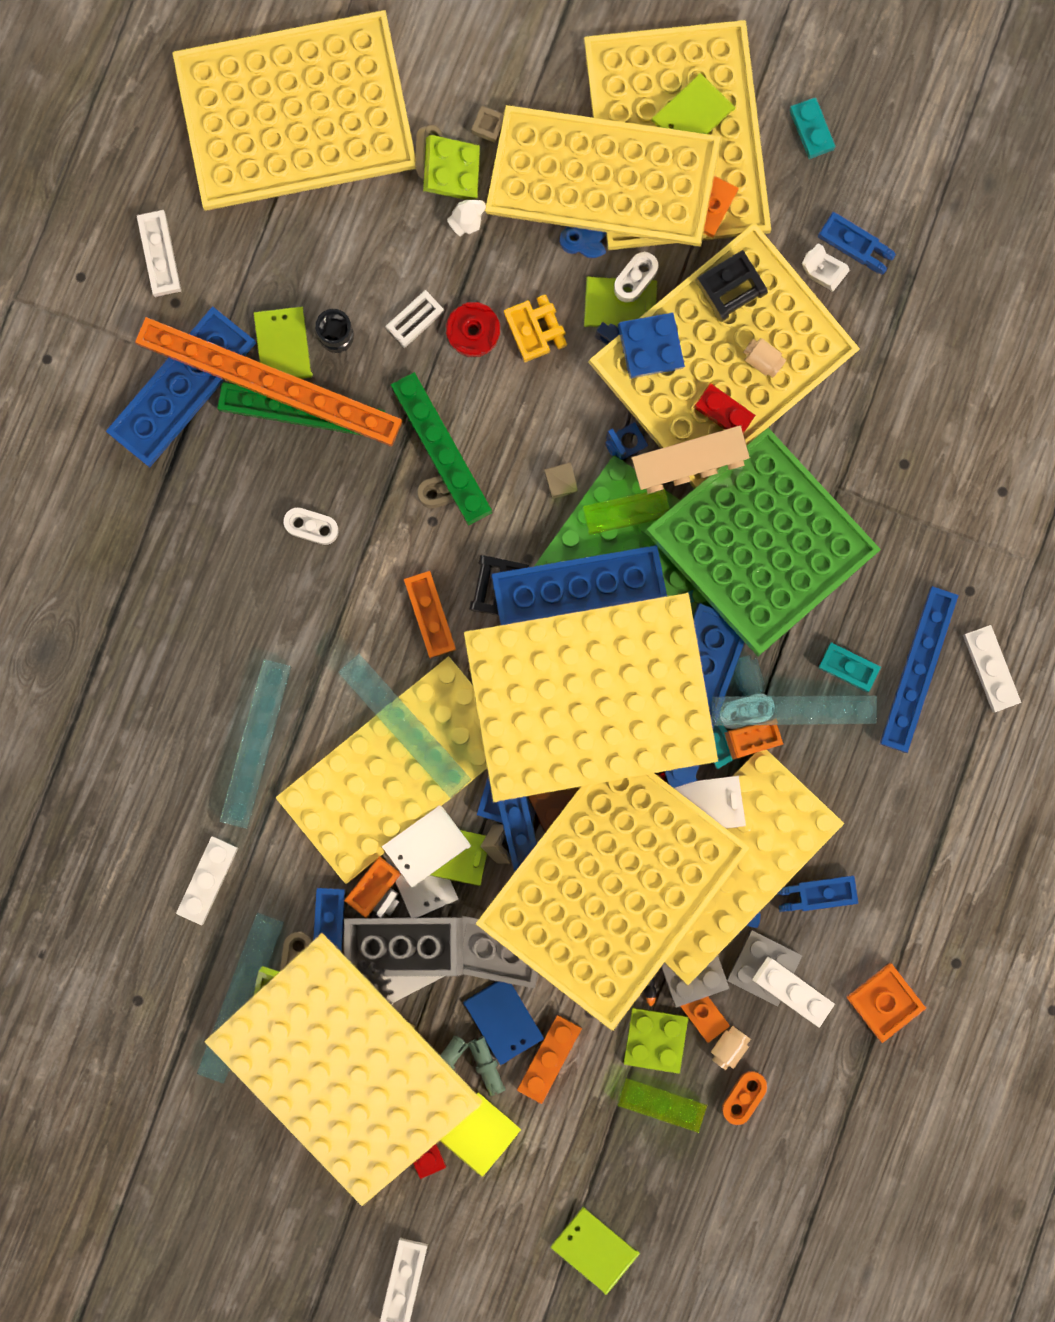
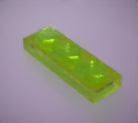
[583,489,670,535]
[617,1077,707,1133]

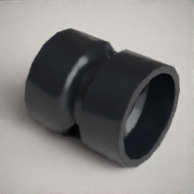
[315,309,354,353]

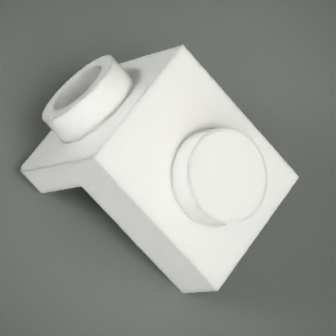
[802,243,850,291]

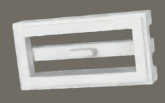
[385,290,444,348]

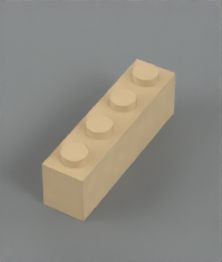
[631,425,750,494]

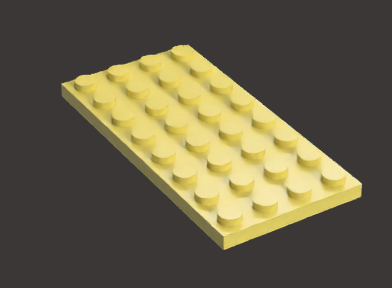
[485,105,721,247]
[276,656,487,884]
[664,750,844,986]

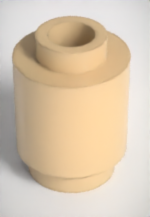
[743,338,786,378]
[711,1026,751,1070]

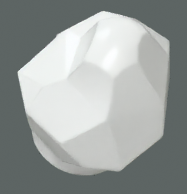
[447,200,486,236]

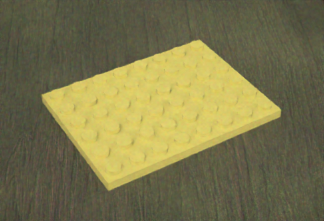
[173,10,416,211]
[584,20,771,250]
[588,222,860,489]
[464,593,718,802]
[476,773,750,1031]
[205,933,482,1206]

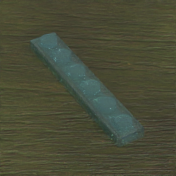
[338,654,472,798]
[219,659,292,829]
[712,695,877,725]
[197,913,284,1083]

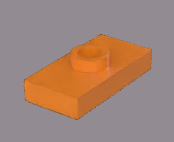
[704,176,739,238]
[724,718,783,760]
[344,856,401,918]
[680,997,730,1043]

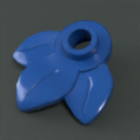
[559,226,606,258]

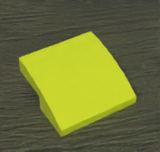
[439,1093,521,1177]

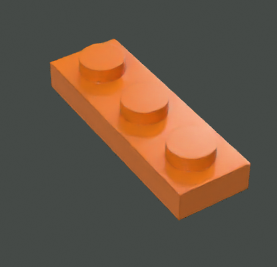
[404,571,456,659]
[517,1014,582,1104]

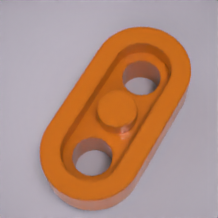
[722,1071,767,1125]

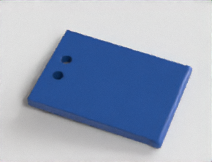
[463,981,544,1065]

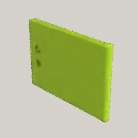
[651,73,736,134]
[584,276,657,327]
[254,307,313,379]
[429,830,487,886]
[550,1207,640,1295]

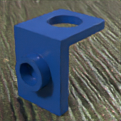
[605,422,648,460]

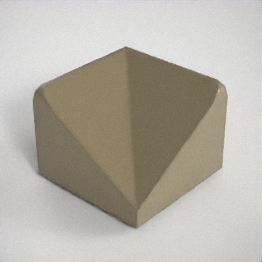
[544,462,578,499]
[480,824,512,864]

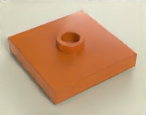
[846,963,926,1043]

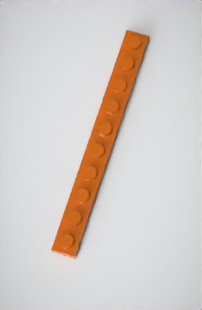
[135,317,402,447]

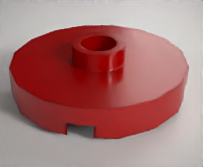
[446,302,500,357]

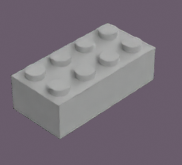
[344,918,463,976]

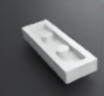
[137,210,181,297]
[963,625,1021,713]
[176,836,238,925]
[752,957,835,1028]
[380,1238,428,1322]

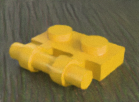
[503,295,567,363]

